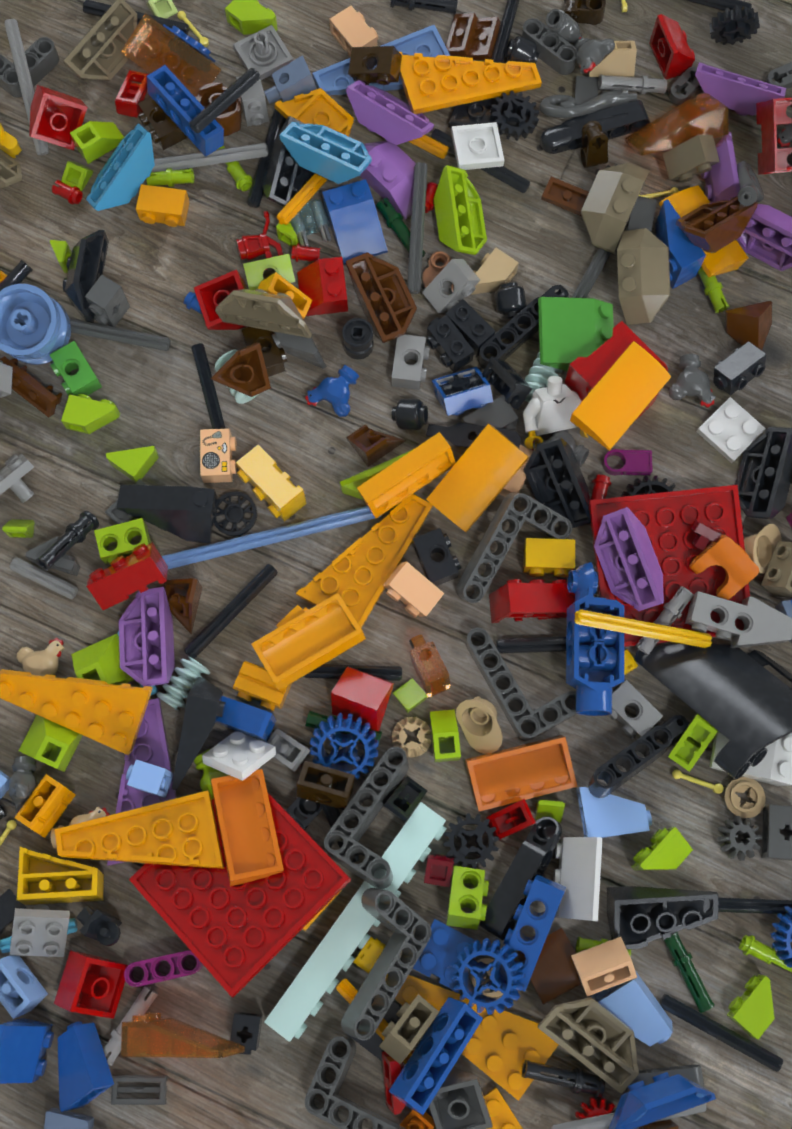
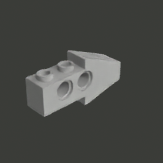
[685,591,792,648]

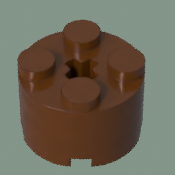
[196,82,242,137]

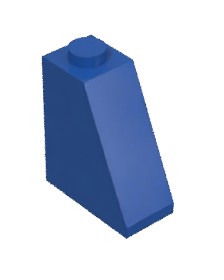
[216,696,277,742]
[58,1021,114,1112]

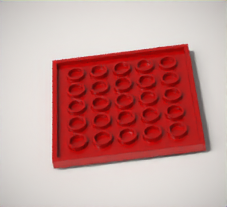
[589,485,750,647]
[129,792,351,998]

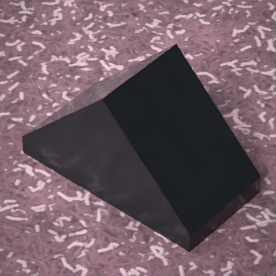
[384,776,427,823]

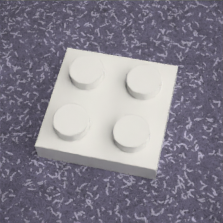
[451,122,505,170]
[696,397,766,464]
[202,731,276,781]

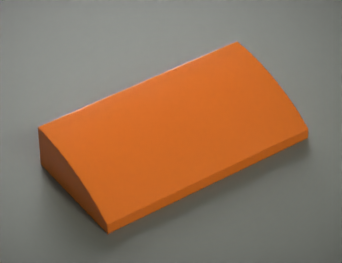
[465,735,578,812]
[211,769,284,886]

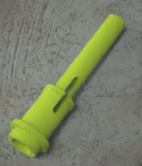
[217,145,252,191]
[739,935,792,972]

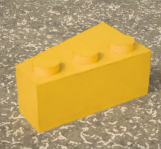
[236,445,307,522]
[17,847,104,905]

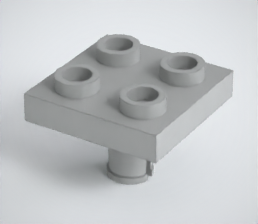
[233,25,294,80]
[0,453,34,503]
[9,904,70,957]

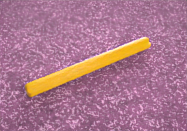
[574,610,712,648]

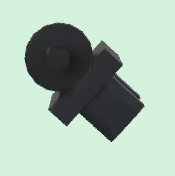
[76,906,122,946]

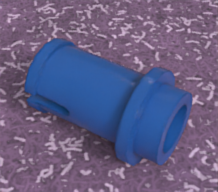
[184,292,203,315]

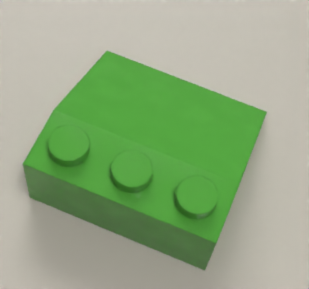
[538,297,614,371]

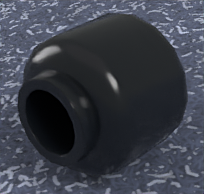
[504,36,539,64]
[495,282,527,319]
[392,399,428,430]

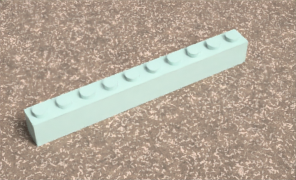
[264,802,447,1042]

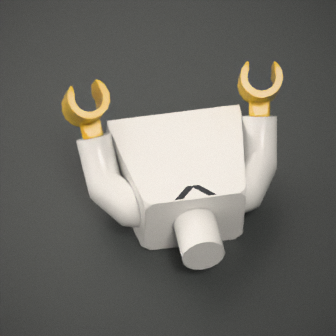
[523,376,588,449]

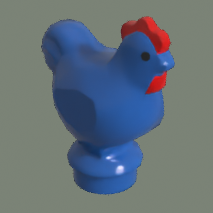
[305,365,359,417]

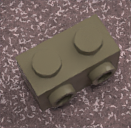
[663,135,720,183]
[761,541,792,598]
[379,994,439,1064]

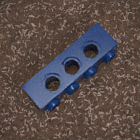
[147,65,224,157]
[500,875,566,992]
[389,997,483,1115]

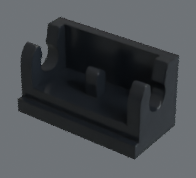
[482,356,533,410]

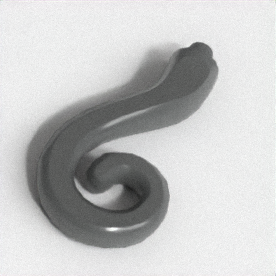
[539,89,637,118]
[737,161,764,206]

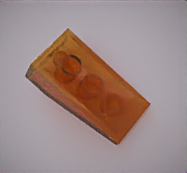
[121,13,222,98]
[625,93,729,156]
[121,1012,245,1058]

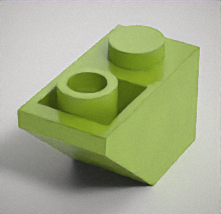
[225,0,278,35]
[70,121,124,164]
[61,394,120,434]
[430,709,461,763]
[727,974,775,1040]

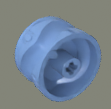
[0,284,71,365]

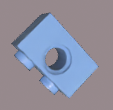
[126,760,174,798]
[0,955,48,1019]

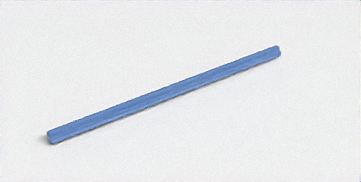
[162,506,381,569]

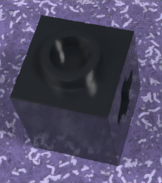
[229,1012,263,1055]

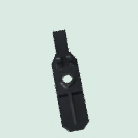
[426,423,521,448]

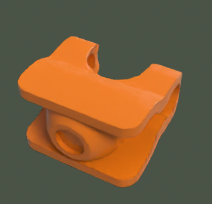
[689,535,759,600]

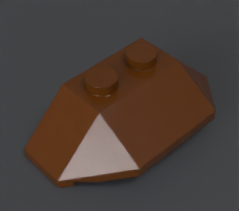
[676,196,758,253]
[346,252,417,343]

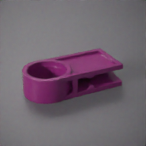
[602,449,653,476]

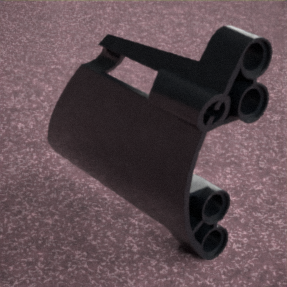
[634,643,792,780]

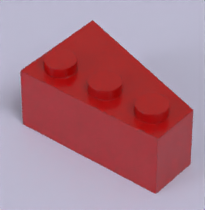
[86,542,168,610]
[489,579,575,623]

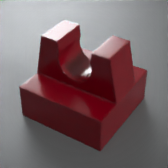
[691,520,722,551]
[424,854,454,887]

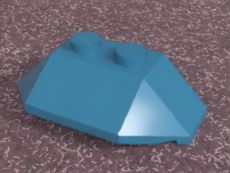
[280,122,372,184]
[86,123,155,211]

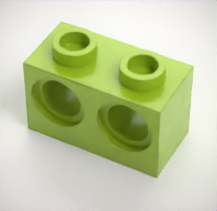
[94,518,151,565]
[668,714,718,772]
[446,866,489,930]

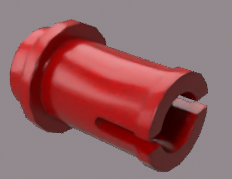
[52,180,83,205]
[425,182,438,213]
[291,243,320,262]
[591,475,612,500]

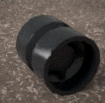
[342,318,374,360]

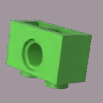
[49,341,102,396]

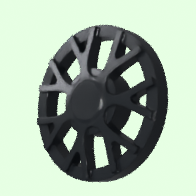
[214,491,257,536]

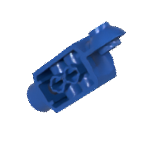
[566,562,624,716]

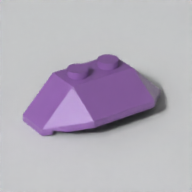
[695,62,786,116]
[346,80,434,145]
[701,132,740,203]
[360,141,416,220]
[737,204,792,271]
[594,507,664,611]
[119,587,175,687]

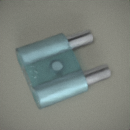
[290,199,331,247]

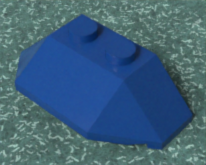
[609,1072,716,1129]

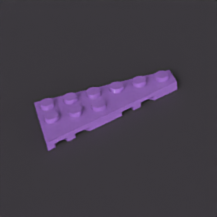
[107,698,177,866]

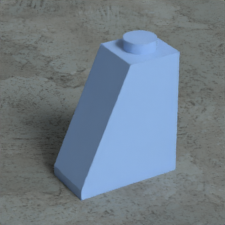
[576,787,652,838]
[591,970,673,1047]

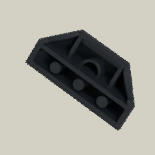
[262,116,315,207]
[63,230,109,323]
[735,427,792,520]
[524,437,591,528]

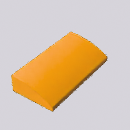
[659,185,749,277]
[570,341,671,451]
[426,424,529,532]
[357,432,456,519]
[251,593,366,691]

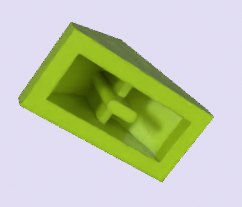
[106,446,159,482]

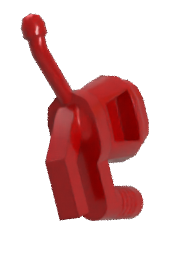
[236,211,283,271]

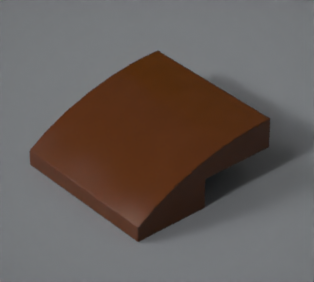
[446,12,501,60]
[516,928,582,1005]

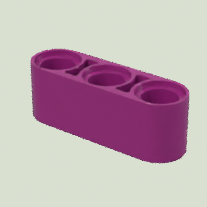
[124,950,203,987]

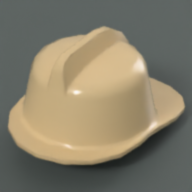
[744,524,782,574]
[456,696,503,754]

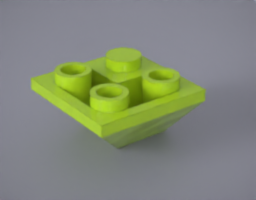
[71,634,134,685]
[18,715,83,772]
[631,827,693,871]

